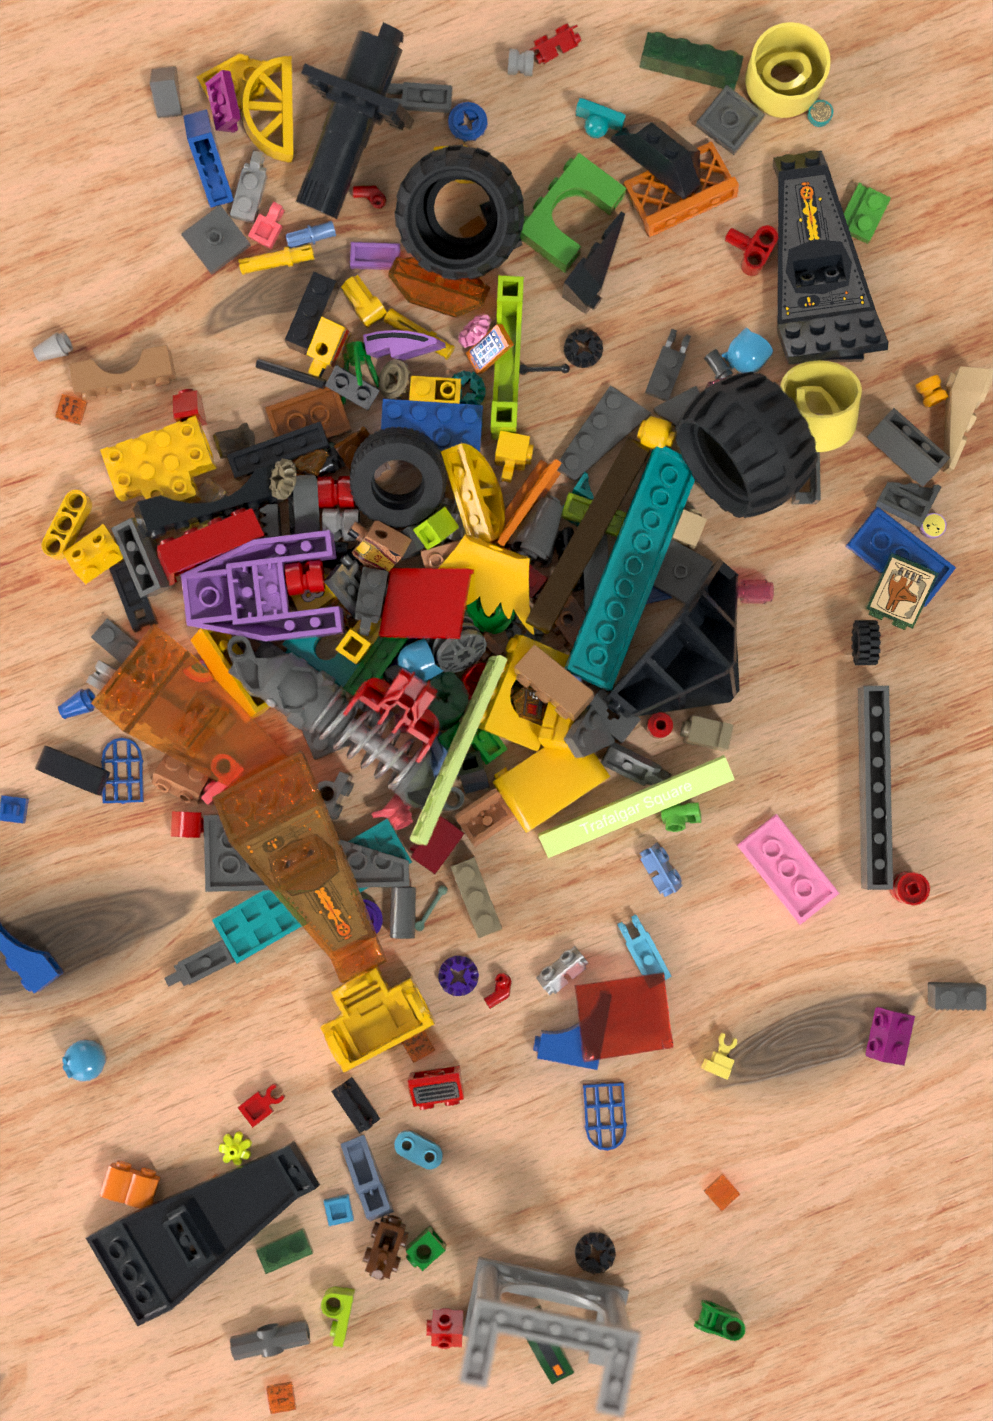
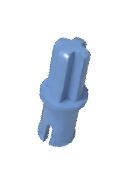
[286,221,336,248]

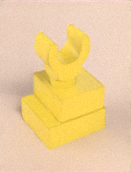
[701,1033,737,1080]

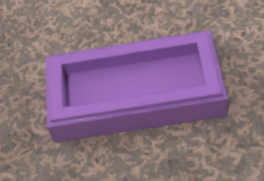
[350,242,401,270]

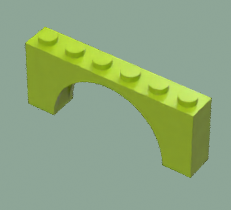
[491,275,524,440]

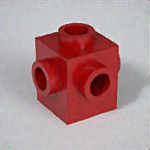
[426,1308,463,1349]

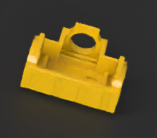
[100,416,217,503]
[320,966,436,1073]

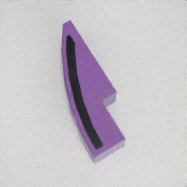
[363,330,446,361]

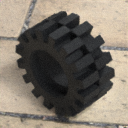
[851,620,881,665]

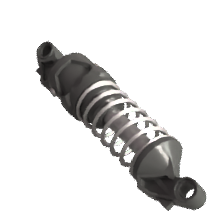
[228,636,464,811]

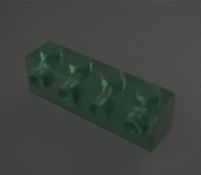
[639,32,744,90]

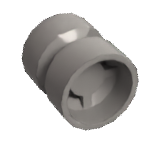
[322,508,360,541]

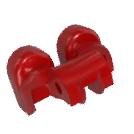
[343,668,439,763]

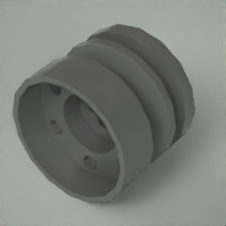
[422,609,487,673]

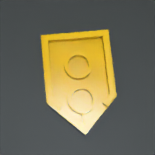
[197,53,270,110]

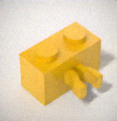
[495,430,534,483]

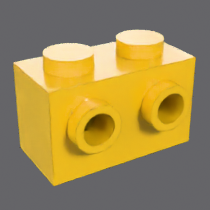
[62,524,123,585]

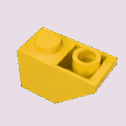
[409,376,461,404]

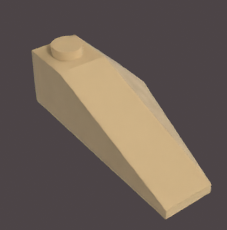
[943,366,993,474]

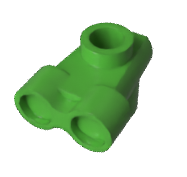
[661,802,702,832]

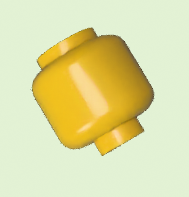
[637,416,676,450]

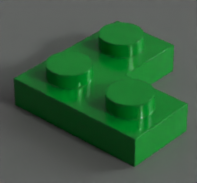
[437,720,507,765]

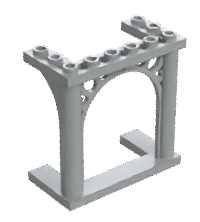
[459,1257,640,1418]

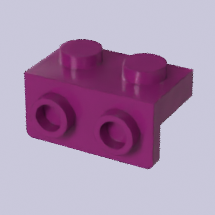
[865,1007,915,1066]

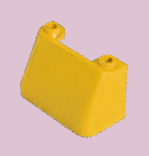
[492,747,611,833]

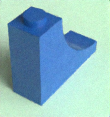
[183,109,234,208]
[533,990,612,1070]

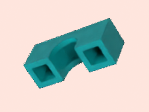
[282,637,360,688]

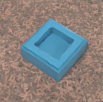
[324,1194,354,1226]

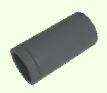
[390,887,416,939]

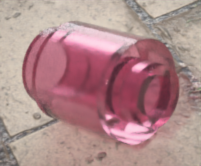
[738,578,774,604]

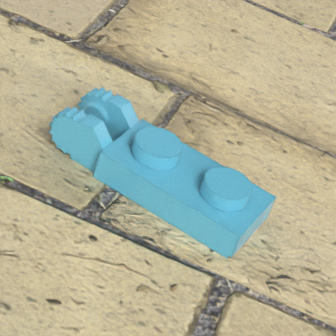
[617,914,672,989]

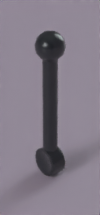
[519,364,570,375]

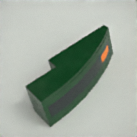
[526,1305,575,1384]

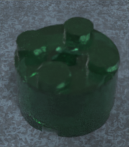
[425,672,468,731]

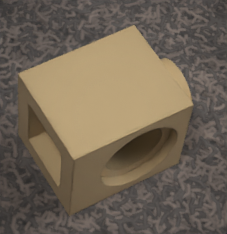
[672,509,707,550]

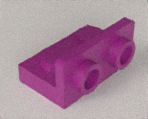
[206,70,241,133]

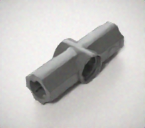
[230,1320,311,1361]

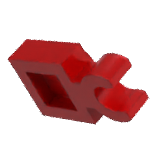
[237,1083,285,1128]

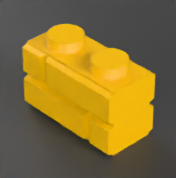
[538,702,574,751]

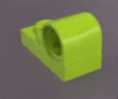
[321,1286,355,1348]

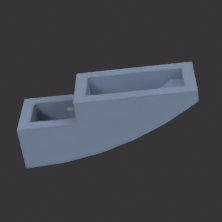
[340,1135,394,1222]

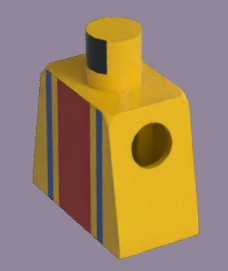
[307,317,352,378]

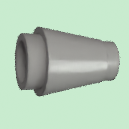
[33,332,73,362]

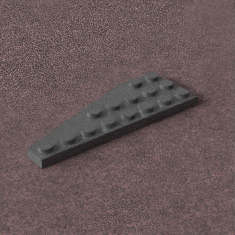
[204,814,410,892]

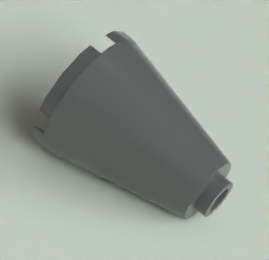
[504,495,563,568]

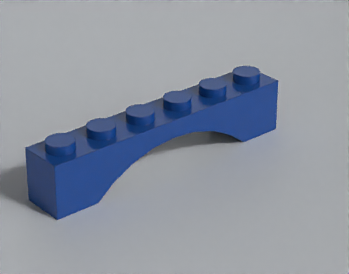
[0,923,64,994]

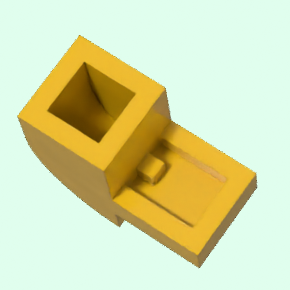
[335,618,382,664]

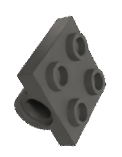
[313,772,355,822]

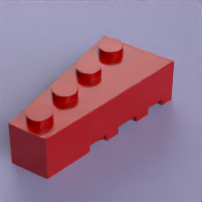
[157,508,265,586]

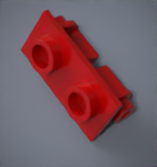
[529,23,582,65]

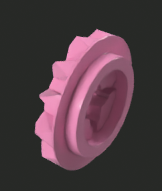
[458,313,491,347]

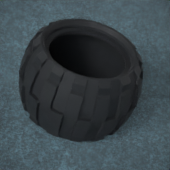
[394,145,525,280]

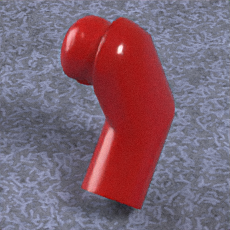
[353,185,387,209]

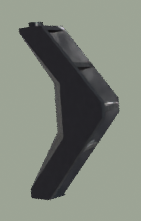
[604,559,740,718]

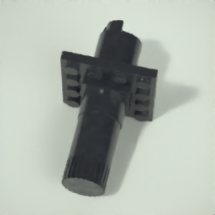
[295,22,414,219]

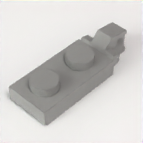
[230,150,267,223]

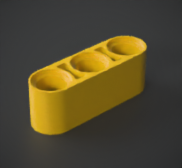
[41,490,92,560]

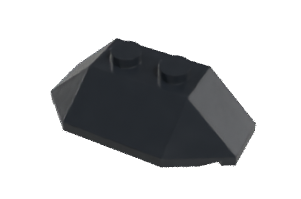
[611,121,701,199]

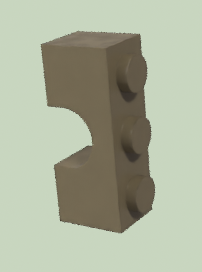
[451,857,502,938]

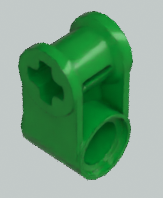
[694,1300,746,1341]

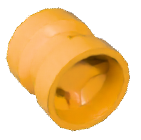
[915,374,949,408]

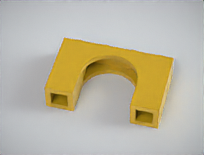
[478,635,569,752]

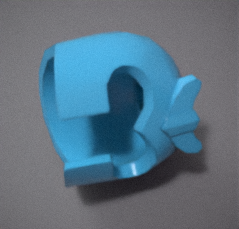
[722,327,773,373]
[397,638,444,682]
[62,1039,107,1082]

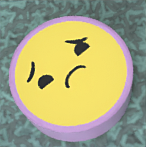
[920,513,947,539]

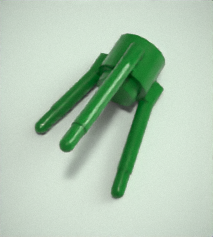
[341,341,379,405]

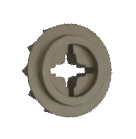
[379,359,412,400]
[269,459,297,500]

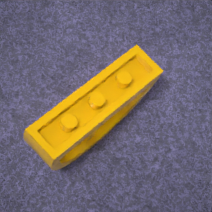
[242,56,293,163]
[441,443,505,542]

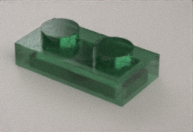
[256,1228,314,1274]

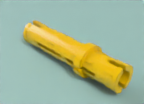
[239,244,315,275]
[384,308,455,360]

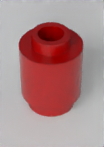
[646,713,673,739]

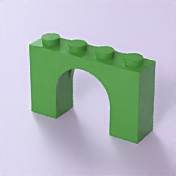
[520,153,626,273]

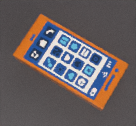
[465,324,514,374]

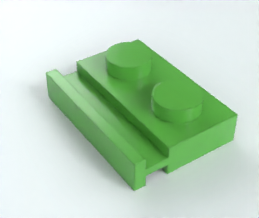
[844,182,891,244]

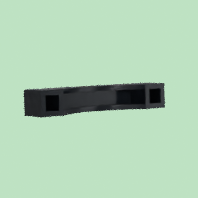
[133,464,283,539]

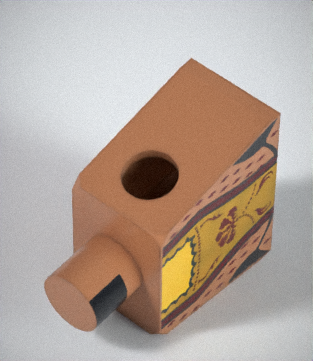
[347,521,412,572]

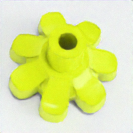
[219,1132,252,1165]

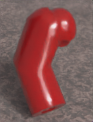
[484,973,512,1009]

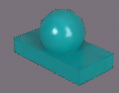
[576,98,626,139]

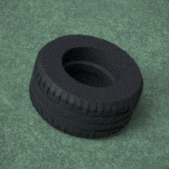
[350,426,446,528]

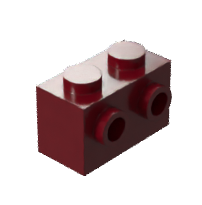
[410,815,465,874]

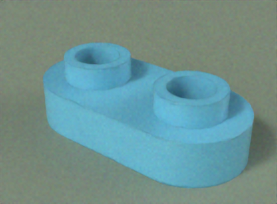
[394,1130,443,1169]

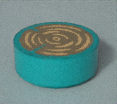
[807,100,833,127]

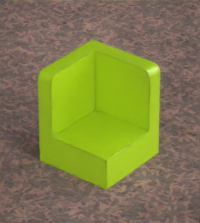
[413,507,459,550]

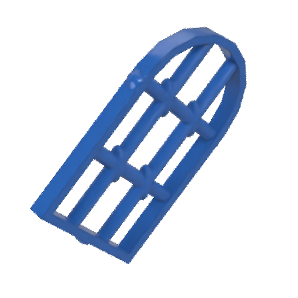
[101,738,144,804]
[583,1082,627,1151]

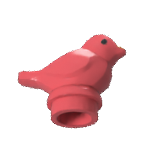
[371,793,413,830]

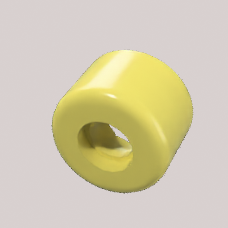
[745,22,831,118]
[780,360,862,452]

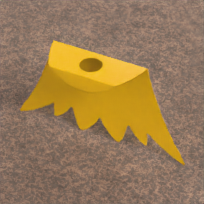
[439,534,534,635]

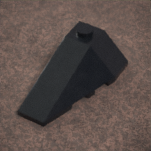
[562,211,625,314]

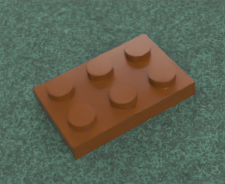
[265,387,352,440]

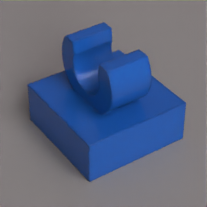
[0,795,29,824]

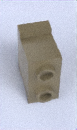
[680,716,734,751]

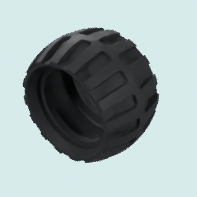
[675,372,818,518]

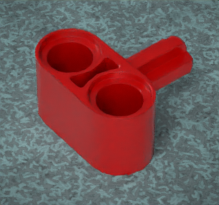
[725,225,778,276]
[171,811,204,838]

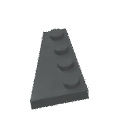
[557,386,651,482]

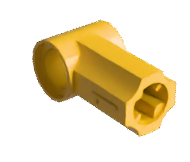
[341,275,387,328]

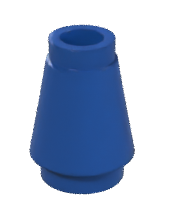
[58,689,98,719]

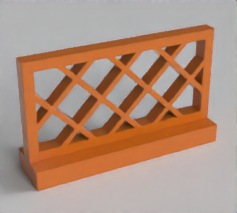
[623,141,739,238]
[489,459,562,549]

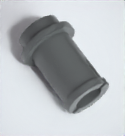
[704,349,733,380]

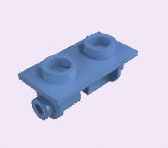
[640,842,682,897]

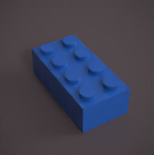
[381,399,483,453]

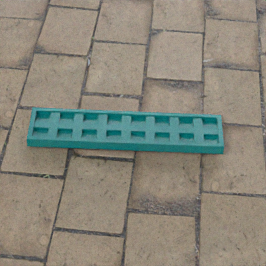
[212,819,413,964]

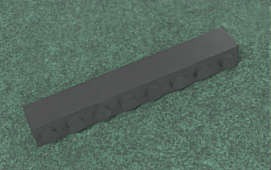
[858,686,893,890]

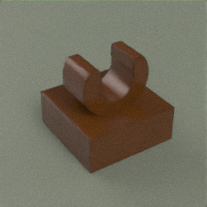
[480,633,505,662]

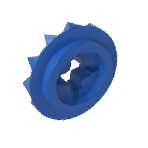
[448,102,487,142]

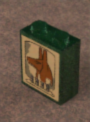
[865,552,939,630]

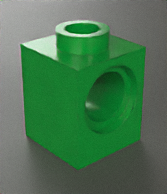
[406,1225,447,1271]

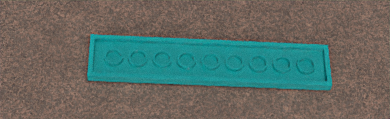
[564,446,695,691]

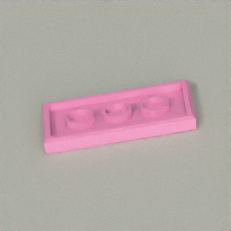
[737,814,840,925]

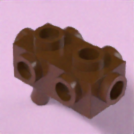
[362,1215,409,1280]

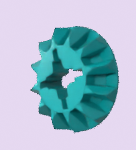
[451,370,486,405]

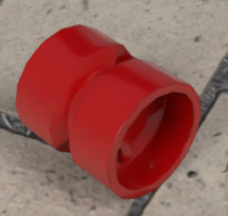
[317,476,355,509]
[285,559,326,596]
[890,871,930,906]

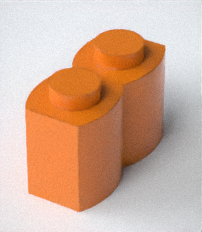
[100,1161,161,1209]

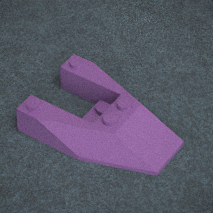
[181,530,345,641]

